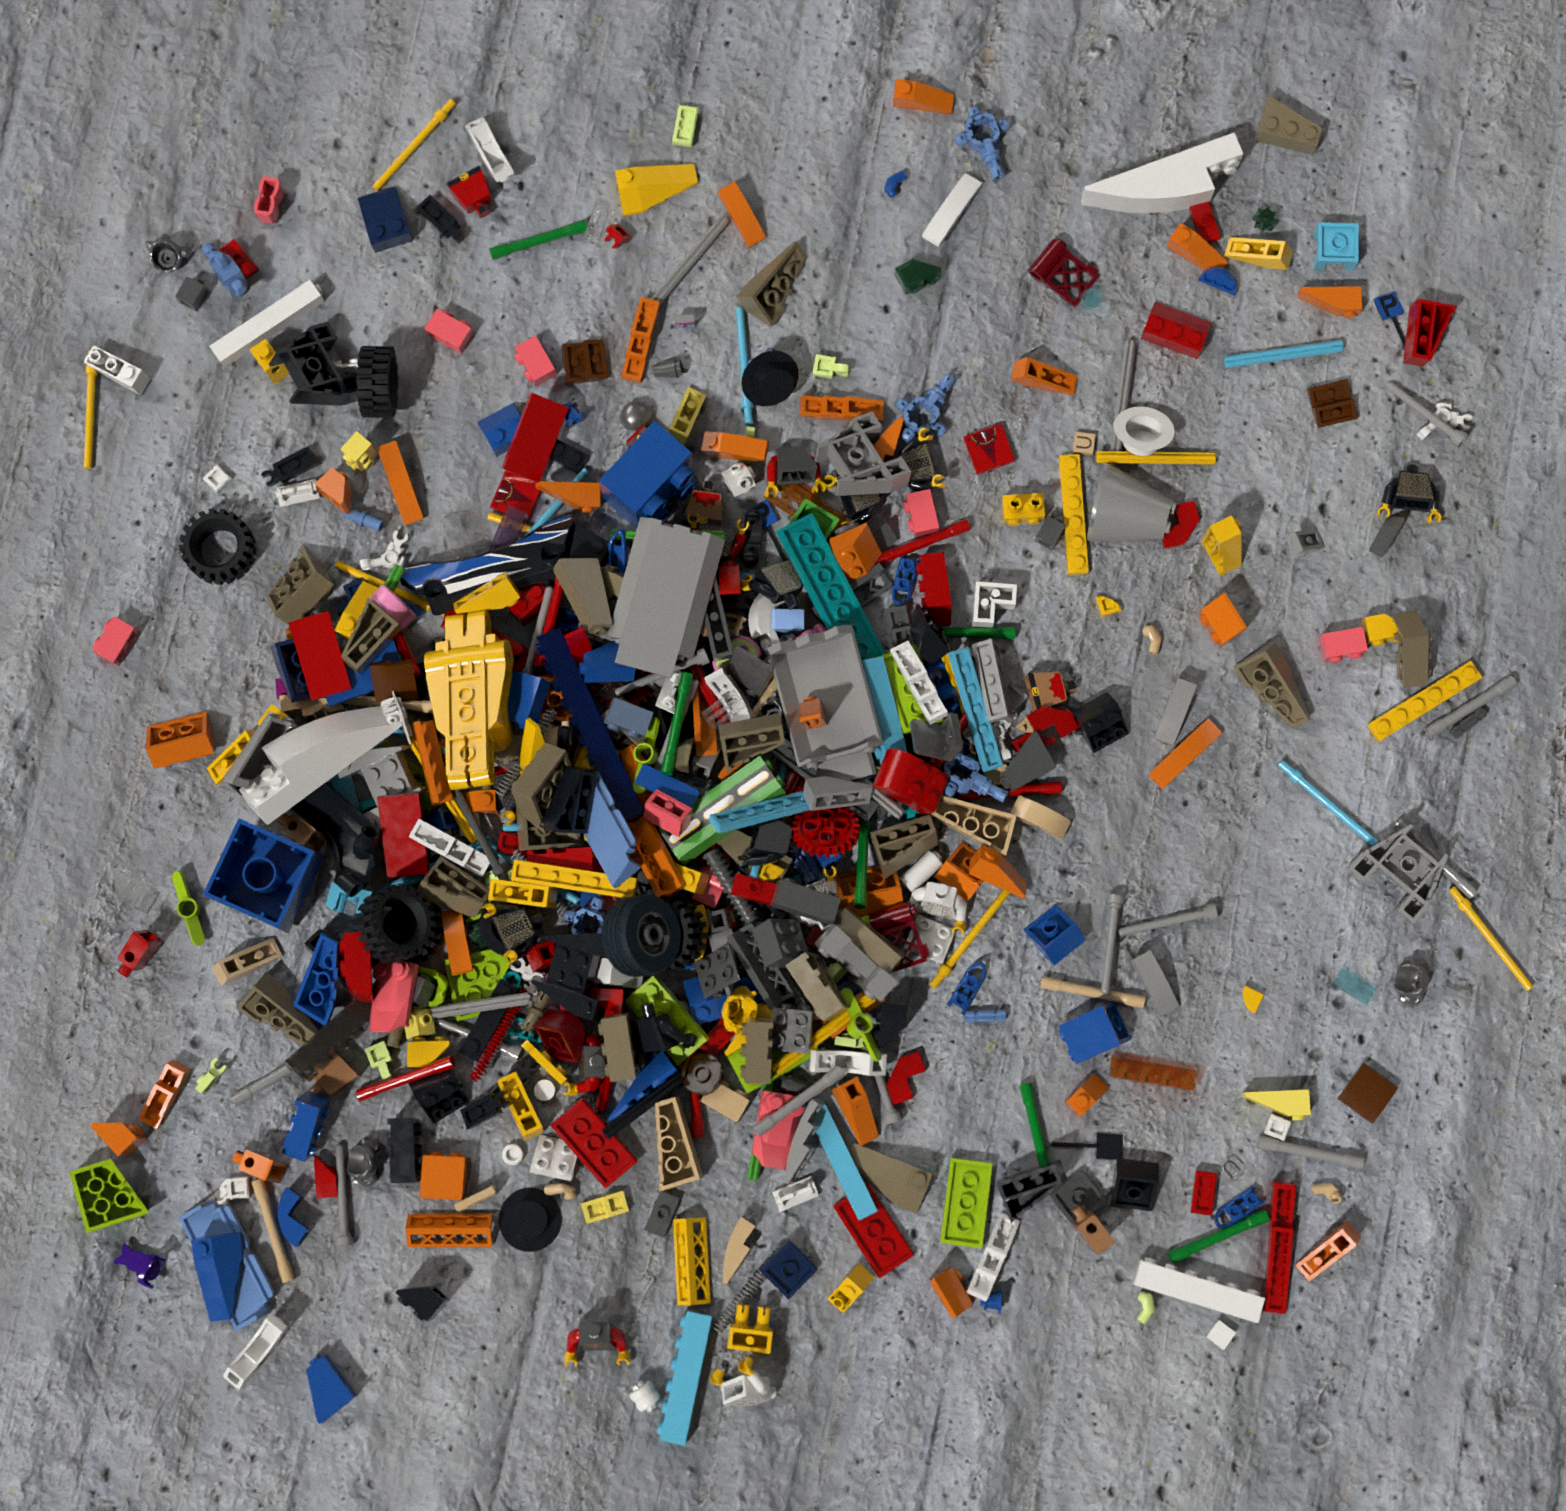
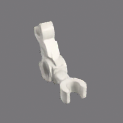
[1416,403,1472,440]
[360,530,409,571]
[992,713,1018,763]
[510,958,549,995]

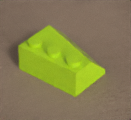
[69,1159,149,1234]

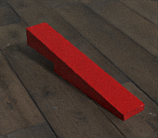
[1264,1181,1296,1314]

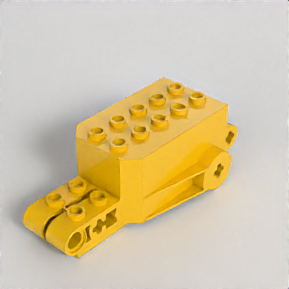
[424,610,514,790]

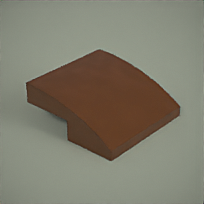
[561,339,608,384]
[1307,379,1358,428]
[369,659,418,702]
[1338,1062,1398,1124]

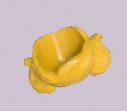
[721,986,758,1034]

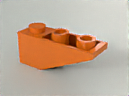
[832,1077,879,1146]

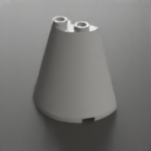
[1087,463,1177,542]
[223,711,300,789]

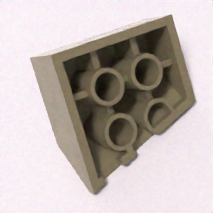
[266,544,334,625]
[511,742,572,834]
[516,803,586,851]

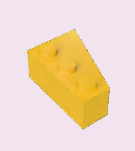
[1201,515,1242,576]

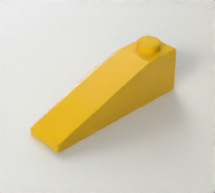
[615,164,698,217]

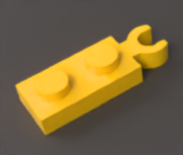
[521,1040,569,1086]

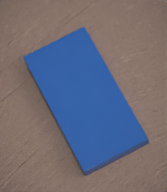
[326,640,401,707]

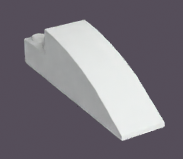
[1081,133,1243,213]
[239,706,403,825]

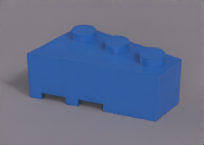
[282,1090,331,1162]

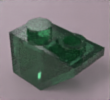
[894,259,942,295]

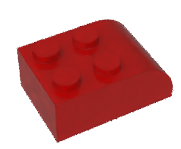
[872,749,949,814]
[340,932,373,1003]

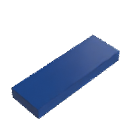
[634,764,700,808]

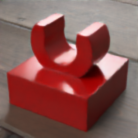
[605,224,632,249]

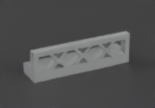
[972,639,1015,723]

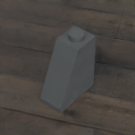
[1000,731,1056,793]

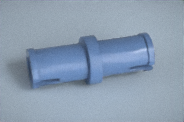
[342,507,385,532]

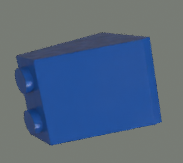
[1059,1002,1132,1064]

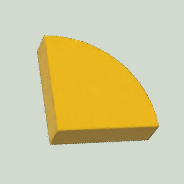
[1095,596,1122,617]
[757,863,785,882]
[1242,986,1264,1014]

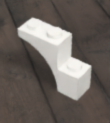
[465,117,514,182]
[223,1313,287,1390]

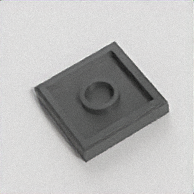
[1049,1168,1108,1229]

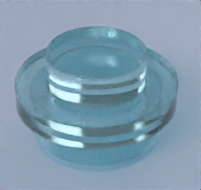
[1080,289,1101,309]

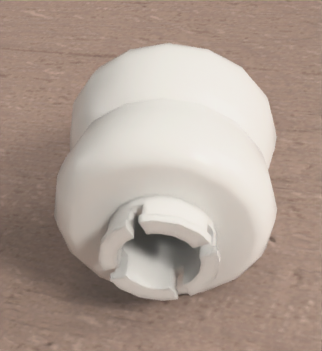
[629,1380,661,1413]

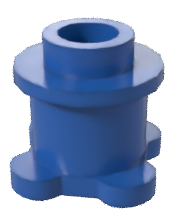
[564,401,585,428]
[980,1289,1003,1314]

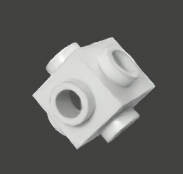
[721,462,756,497]

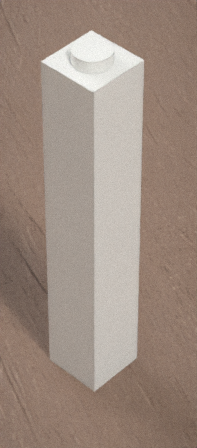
[209,280,324,368]

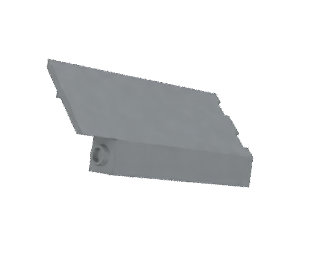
[608,517,725,678]
[767,625,884,781]

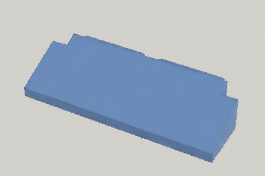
[584,771,641,888]
[179,1199,274,1331]

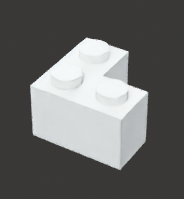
[972,581,1017,628]
[593,956,643,989]

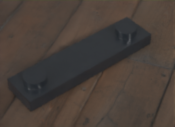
[459,978,519,1062]

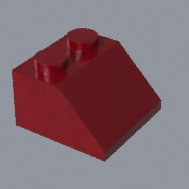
[533,1009,585,1063]

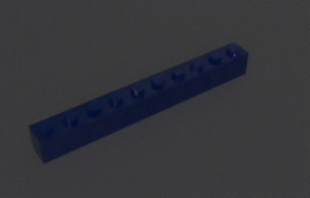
[534,628,644,823]

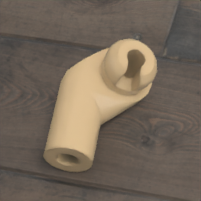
[1142,625,1162,655]
[544,1183,576,1200]
[1311,1183,1342,1204]

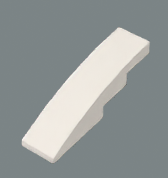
[921,173,982,247]
[890,641,948,724]
[409,819,490,877]
[966,1213,1020,1302]

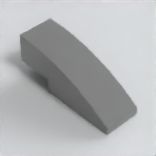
[1154,678,1197,746]
[1130,950,1180,1017]

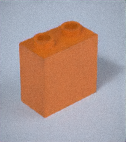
[420,1151,468,1200]

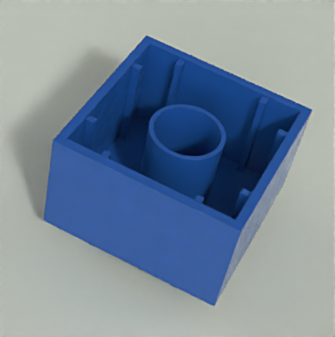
[599,421,697,530]
[203,818,323,933]

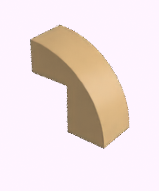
[1010,796,1071,840]

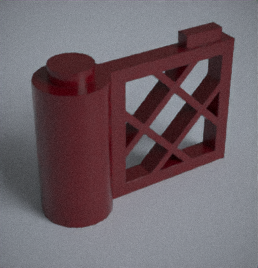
[1028,238,1099,307]
[869,901,930,974]

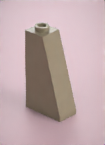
[553,558,612,636]
[716,829,793,888]
[833,907,906,974]

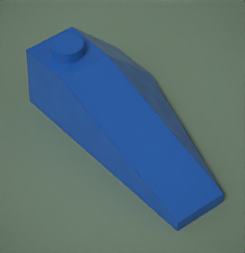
[293,933,340,1026]
[683,976,765,1025]
[608,1051,678,1122]
[191,1232,244,1322]

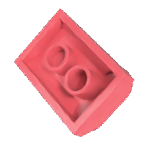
[369,961,419,1032]
[751,1091,805,1170]

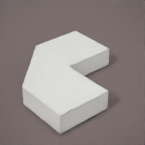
[208,1176,250,1207]

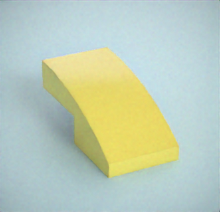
[581,1191,629,1224]

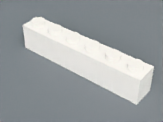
[1132,1257,1265,1323]

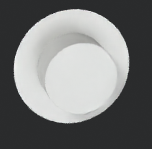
[1114,407,1174,456]

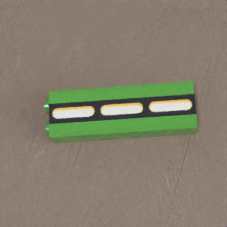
[657,756,786,865]

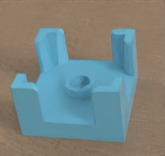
[1314,222,1359,270]
[325,882,373,914]

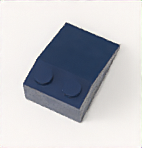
[358,186,413,253]
[271,639,310,703]

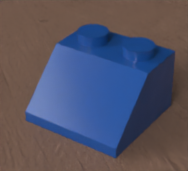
[477,403,521,457]
[1024,904,1086,966]

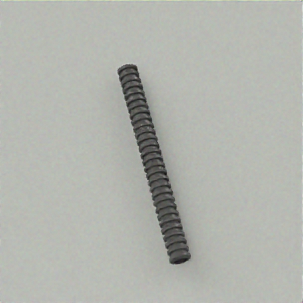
[702,848,814,1009]

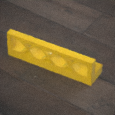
[673,1217,711,1305]

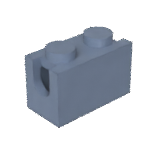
[603,698,654,739]

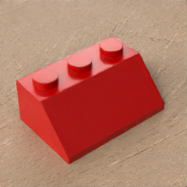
[1141,302,1211,359]

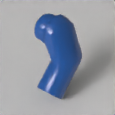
[884,170,907,198]

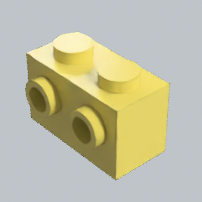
[340,431,378,472]

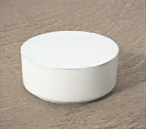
[534,1080,556,1101]
[502,1144,524,1165]

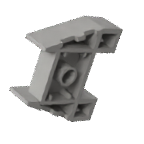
[814,411,911,496]
[338,744,428,830]
[1346,824,1448,924]
[815,924,898,1001]

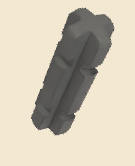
[1450,707,1487,739]

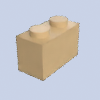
[700,1081,750,1123]

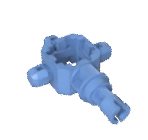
[955,106,1010,180]
[202,243,248,297]
[896,373,956,442]
[933,751,1009,803]
[564,896,608,934]

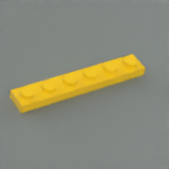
[1058,454,1089,575]
[1367,661,1483,743]
[511,860,638,898]

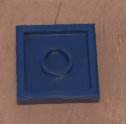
[759,1239,818,1300]

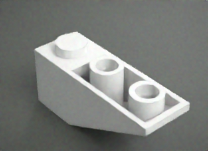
[84,345,151,396]

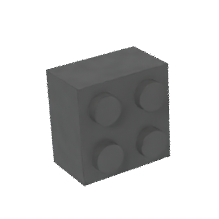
[753,919,808,968]

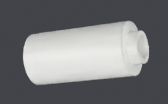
[899,850,943,893]

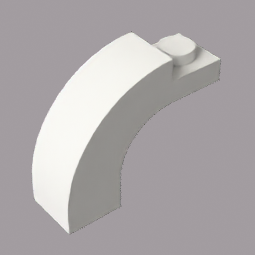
[748,594,785,655]
[704,668,755,722]
[810,1049,887,1076]

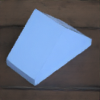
[772,609,804,636]

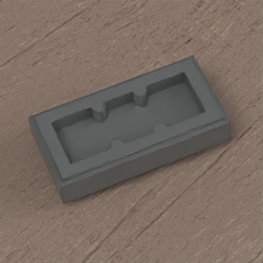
[644,1191,680,1238]

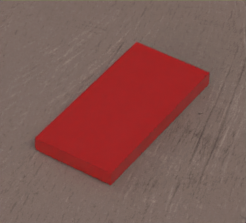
[501,392,569,482]
[288,611,352,701]
[377,793,430,878]
[550,1097,638,1189]
[833,1183,915,1279]

